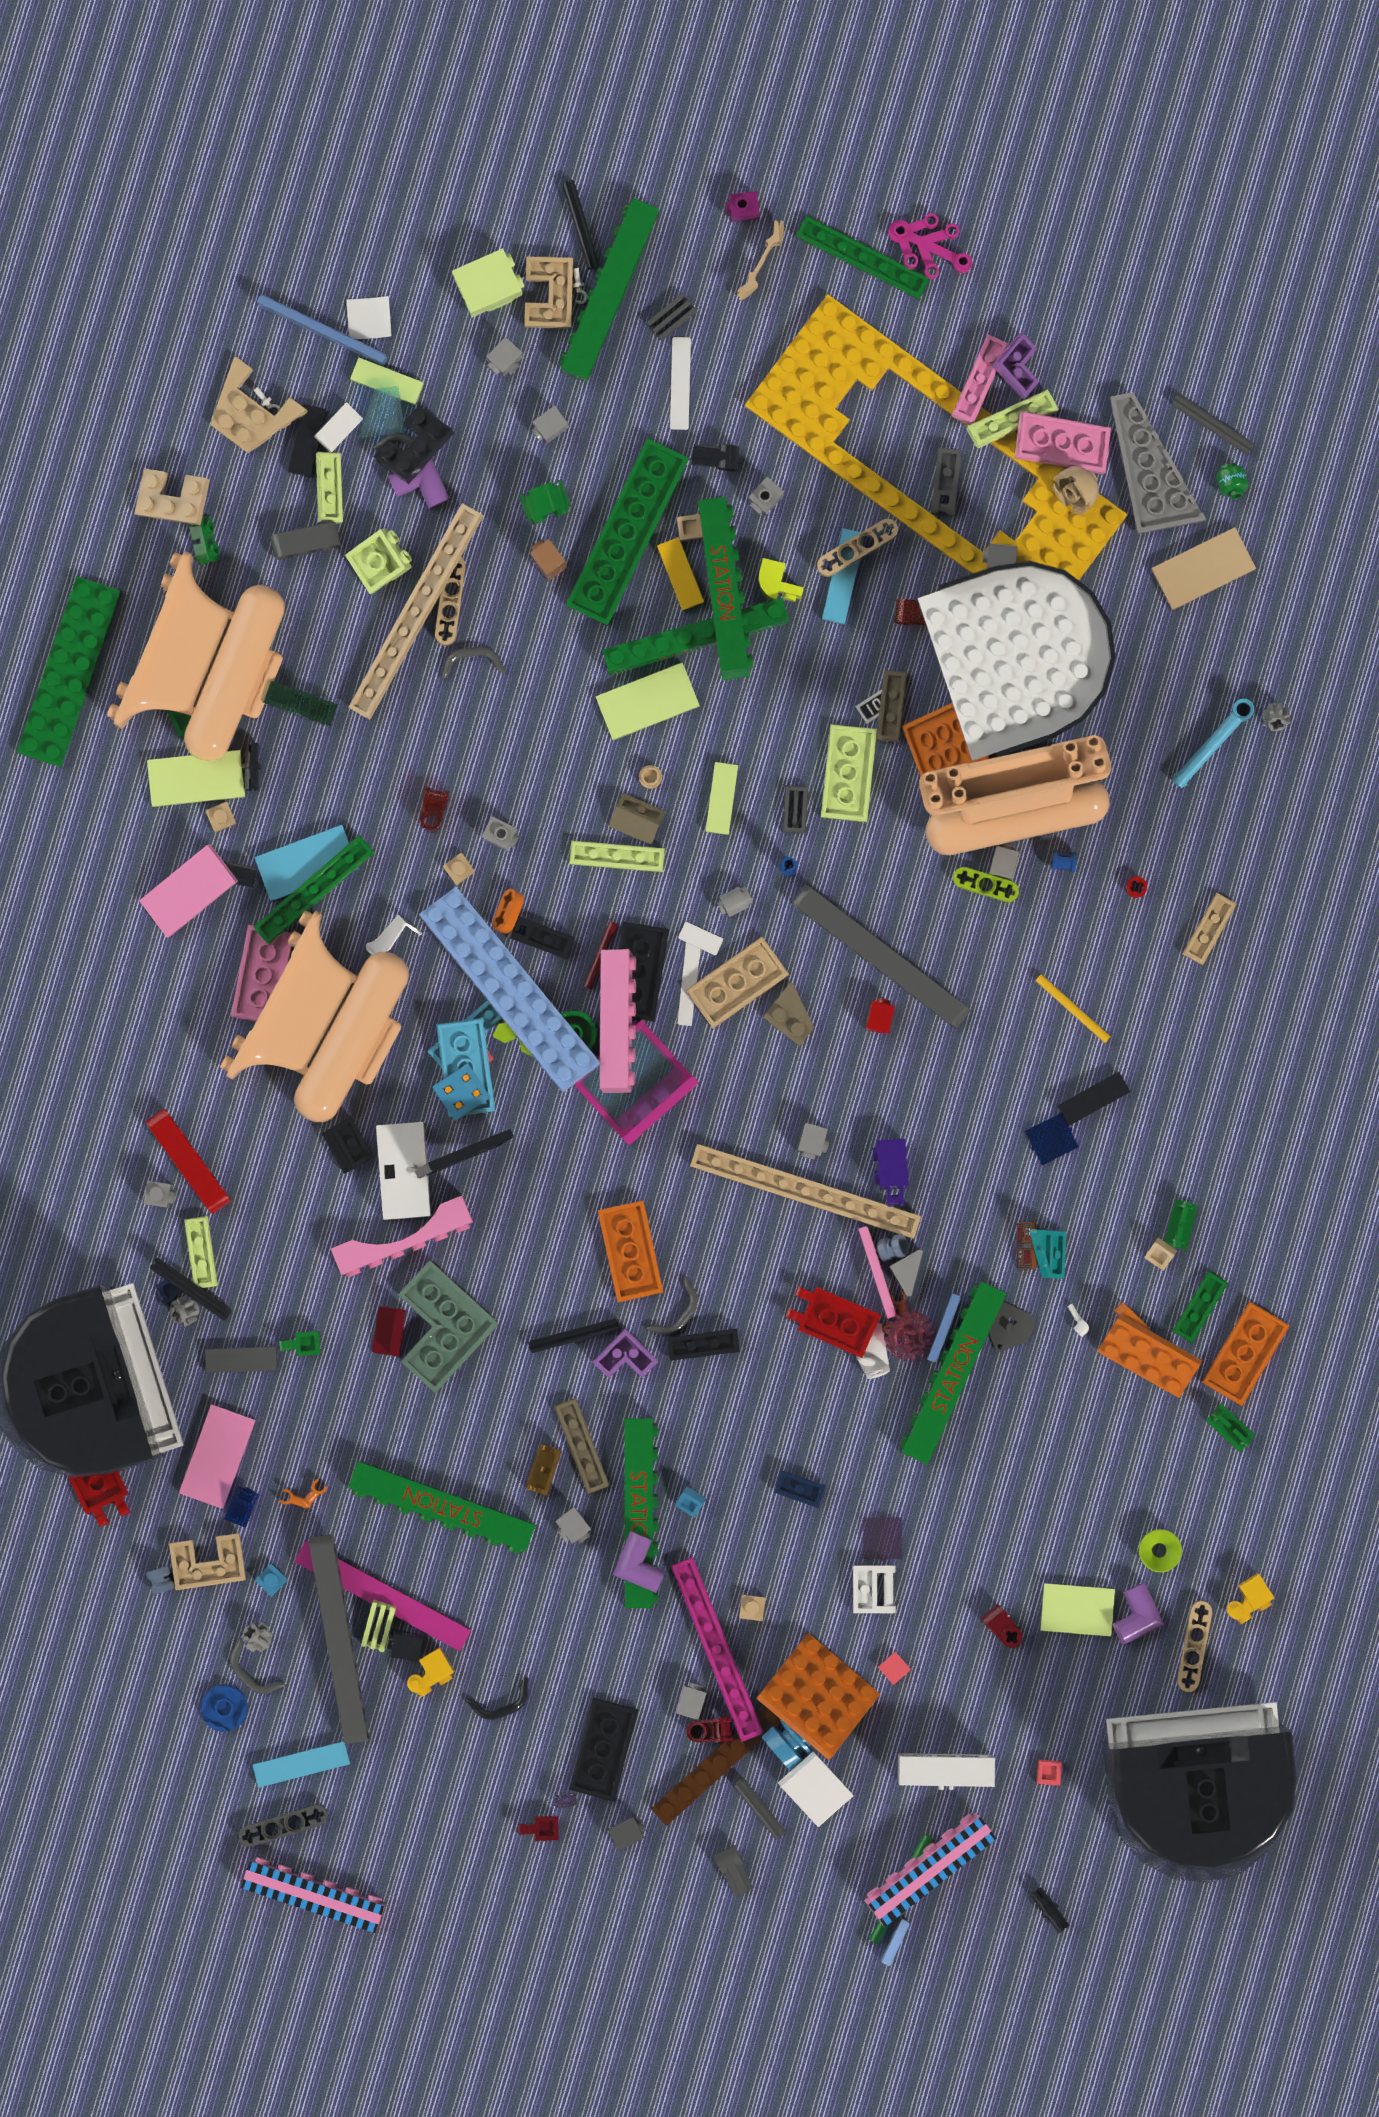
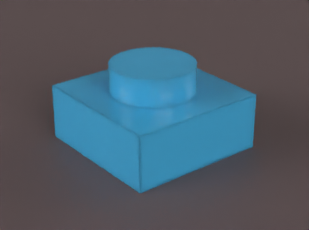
[675,1486,707,1518]
[255,1563,289,1597]

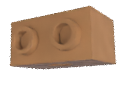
[530,539,567,582]

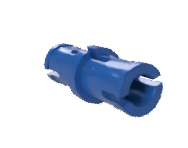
[779,857,798,876]

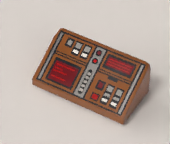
[1017,1222,1037,1270]

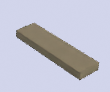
[554,1398,610,1494]

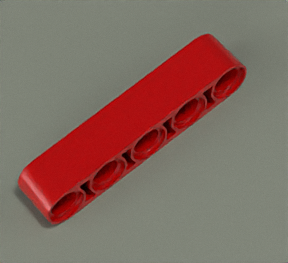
[145,1108,231,1215]

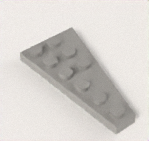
[1110,392,1207,534]

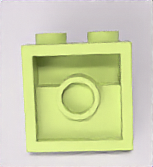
[345,528,412,594]

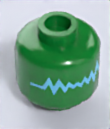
[1216,463,1249,499]

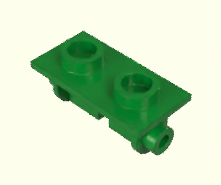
[189,516,220,565]
[1164,1199,1198,1251]
[1205,1403,1256,1452]

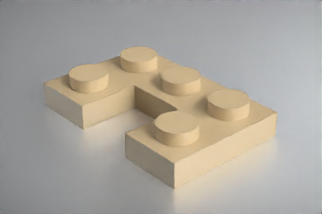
[524,257,573,329]
[134,469,210,525]
[169,1533,246,1590]

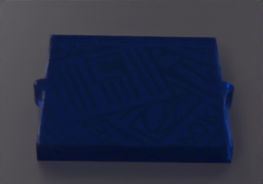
[1025,1113,1079,1166]

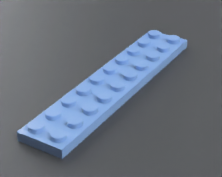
[419,887,600,1093]

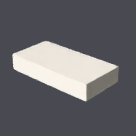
[314,402,363,453]

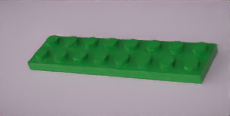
[566,438,689,626]
[16,576,121,768]

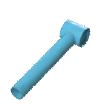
[1171,699,1254,789]

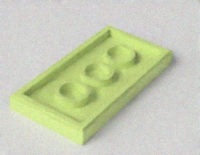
[595,662,700,740]
[821,724,877,822]
[147,750,246,807]

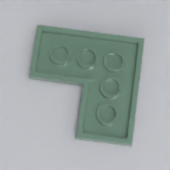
[398,1260,499,1393]

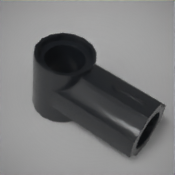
[692,444,739,471]
[223,861,257,888]

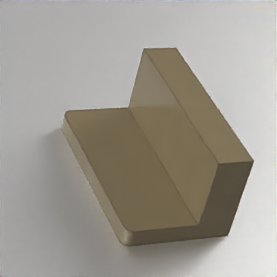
[609,793,666,844]

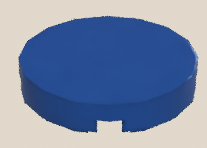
[201,1684,248,1732]

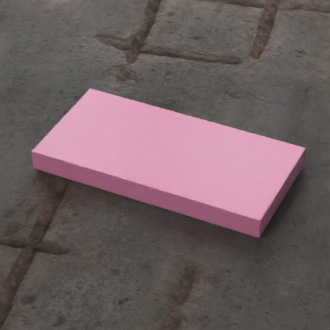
[1015,411,1111,475]
[139,844,238,938]
[231,925,292,1022]
[179,1404,256,1509]

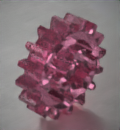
[884,1310,935,1362]

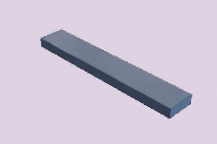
[257,294,387,367]

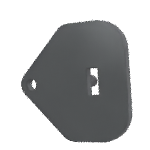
[989,1302,1035,1352]

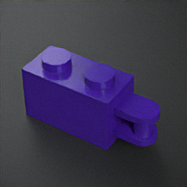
[872,1139,909,1207]

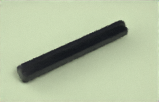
[562,180,599,270]
[150,1258,232,1321]
[528,1318,620,1353]

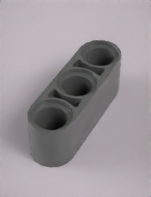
[270,522,341,560]

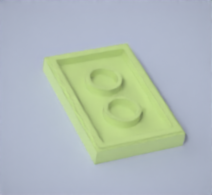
[1040,1583,1115,1636]

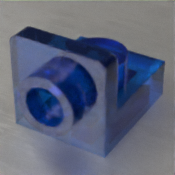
[224,1486,259,1528]

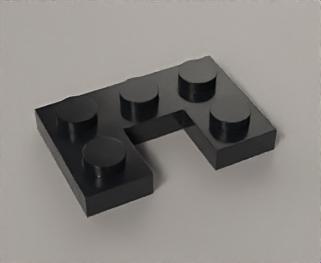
[373,406,454,484]

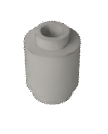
[717,886,753,917]

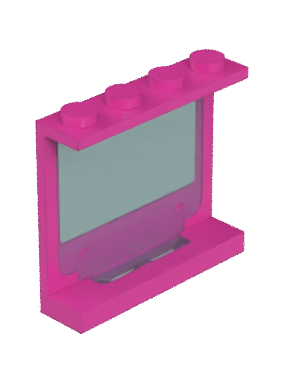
[574,1020,699,1146]

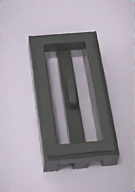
[647,293,697,342]
[782,785,808,834]

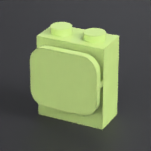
[452,248,525,317]

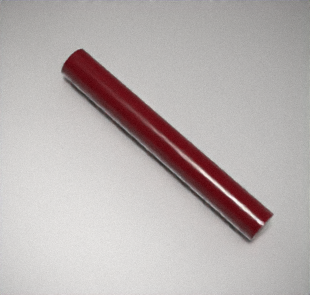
[583,921,618,990]

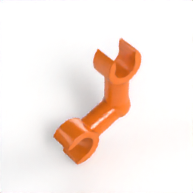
[279,1479,328,1509]

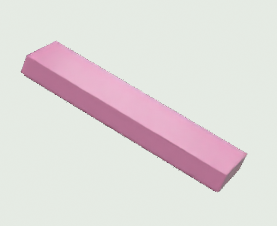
[951,334,1009,425]
[858,1226,896,1319]

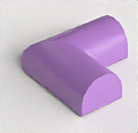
[992,332,1039,399]
[388,459,450,509]
[593,1329,659,1378]
[613,1531,665,1593]
[1112,1582,1165,1645]

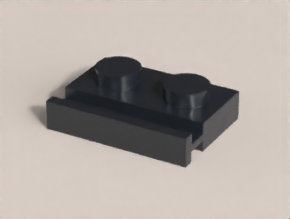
[321,1117,374,1174]

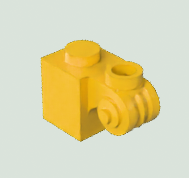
[1226,1573,1274,1624]
[407,1647,455,1698]

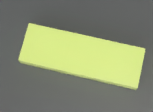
[350,358,424,405]
[316,452,343,524]
[706,762,738,835]
[184,1216,218,1288]

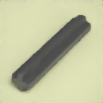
[734,1778,785,1839]

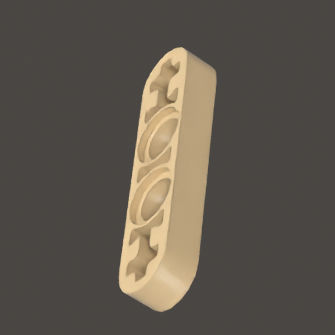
[817,519,898,577]
[435,557,466,646]
[1177,1601,1212,1692]

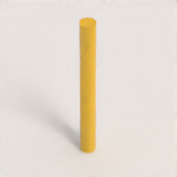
[1035,974,1111,1043]

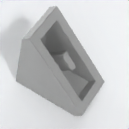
[889,1250,923,1297]

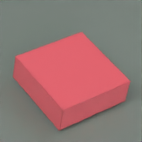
[878,1652,911,1685]
[1036,1759,1062,1786]

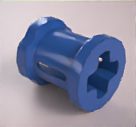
[1051,850,1077,872]

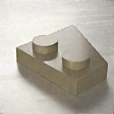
[763,982,814,1047]

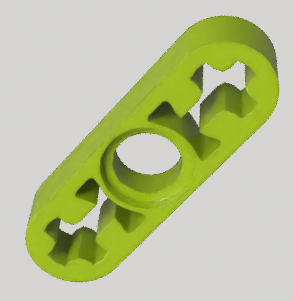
[953,867,1019,903]

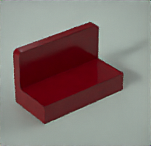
[372,1306,407,1357]

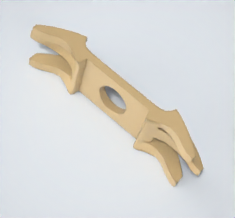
[736,220,784,301]

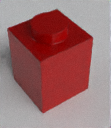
[865,998,895,1035]

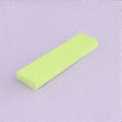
[966,389,1059,449]
[569,840,665,872]

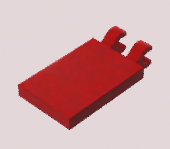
[785,1286,881,1358]
[68,1471,131,1527]

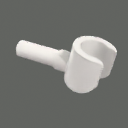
[1067,1304,1089,1337]

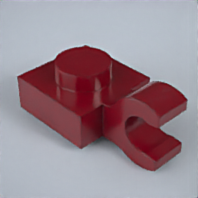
[518,1816,559,1841]

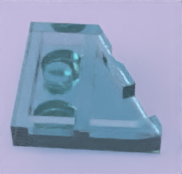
[360,386,405,438]

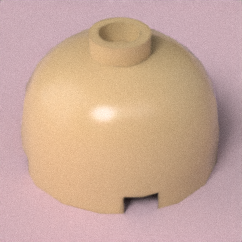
[1053,466,1099,514]

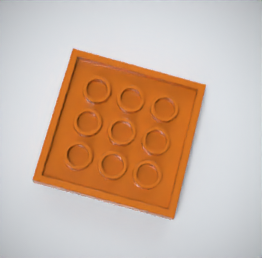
[902,703,995,777]
[756,1633,880,1760]

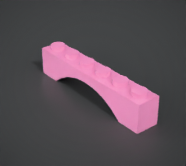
[331,1196,473,1278]

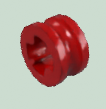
[1126,876,1147,898]

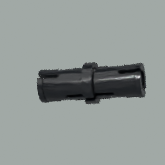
[242,742,261,791]
[1030,1886,1070,1934]

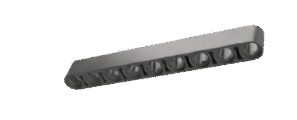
[791,884,971,1029]
[309,1534,369,1745]

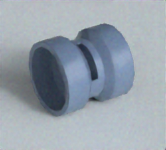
[877,1234,909,1262]
[146,1566,175,1595]

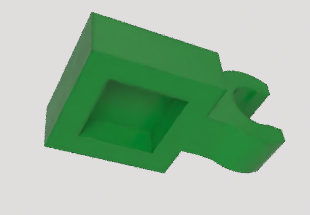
[279,1331,320,1356]

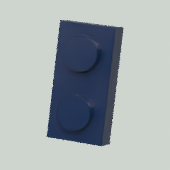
[774,1470,826,1508]

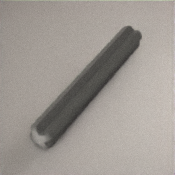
[1172,394,1254,454]

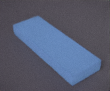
[926,1294,961,1363]

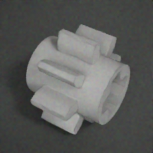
[1262,703,1291,731]
[170,1296,199,1327]
[242,1622,272,1652]

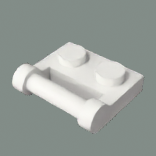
[853,1565,896,1613]

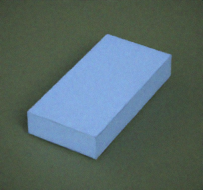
[881,1917,910,1966]

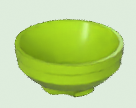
[1139,1529,1182,1572]

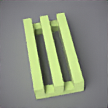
[361,1600,397,1652]

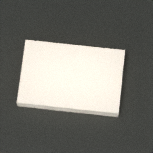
[778,1751,853,1827]

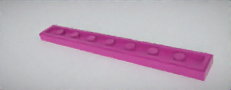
[294,1541,471,1651]
[671,1557,764,1742]

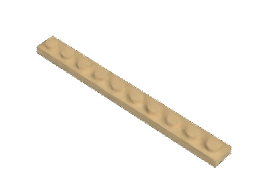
[348,503,484,720]
[690,1144,921,1239]

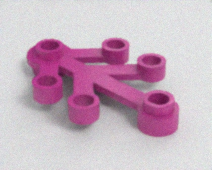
[888,213,972,280]

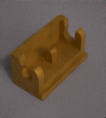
[525,1443,562,1496]

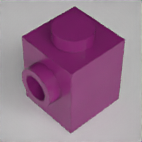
[725,191,760,222]

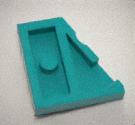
[1030,1229,1066,1279]

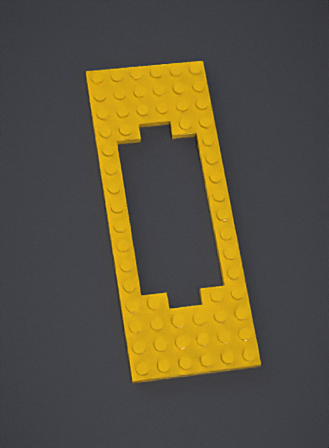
[744,294,1128,580]

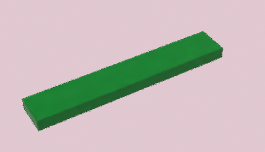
[795,215,930,300]
[253,835,375,945]

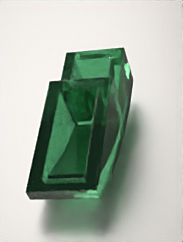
[264,681,338,728]

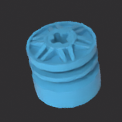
[762,1720,813,1771]

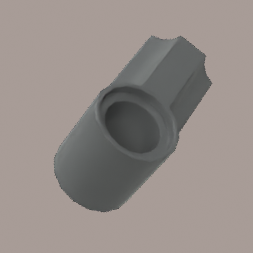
[713,1845,753,1897]

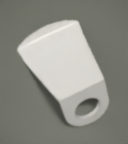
[366,915,422,955]
[855,1323,890,1379]

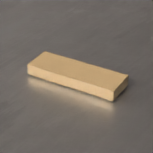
[1182,892,1237,966]

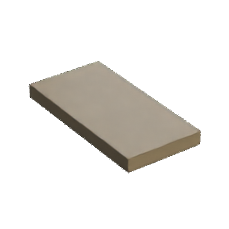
[1151,527,1256,610]
[686,937,789,1029]

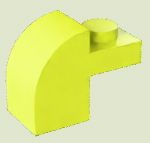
[759,558,804,602]

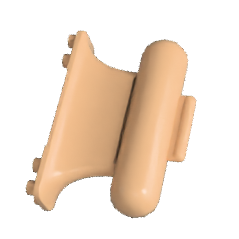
[107,551,285,761]
[919,735,1111,855]
[220,910,409,1122]

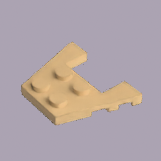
[210,356,307,453]

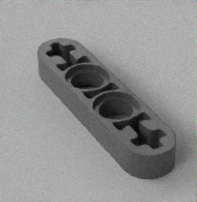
[238,1804,328,1847]

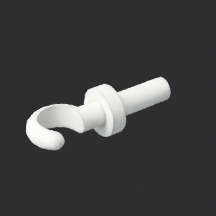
[573,268,587,304]
[254,387,280,411]

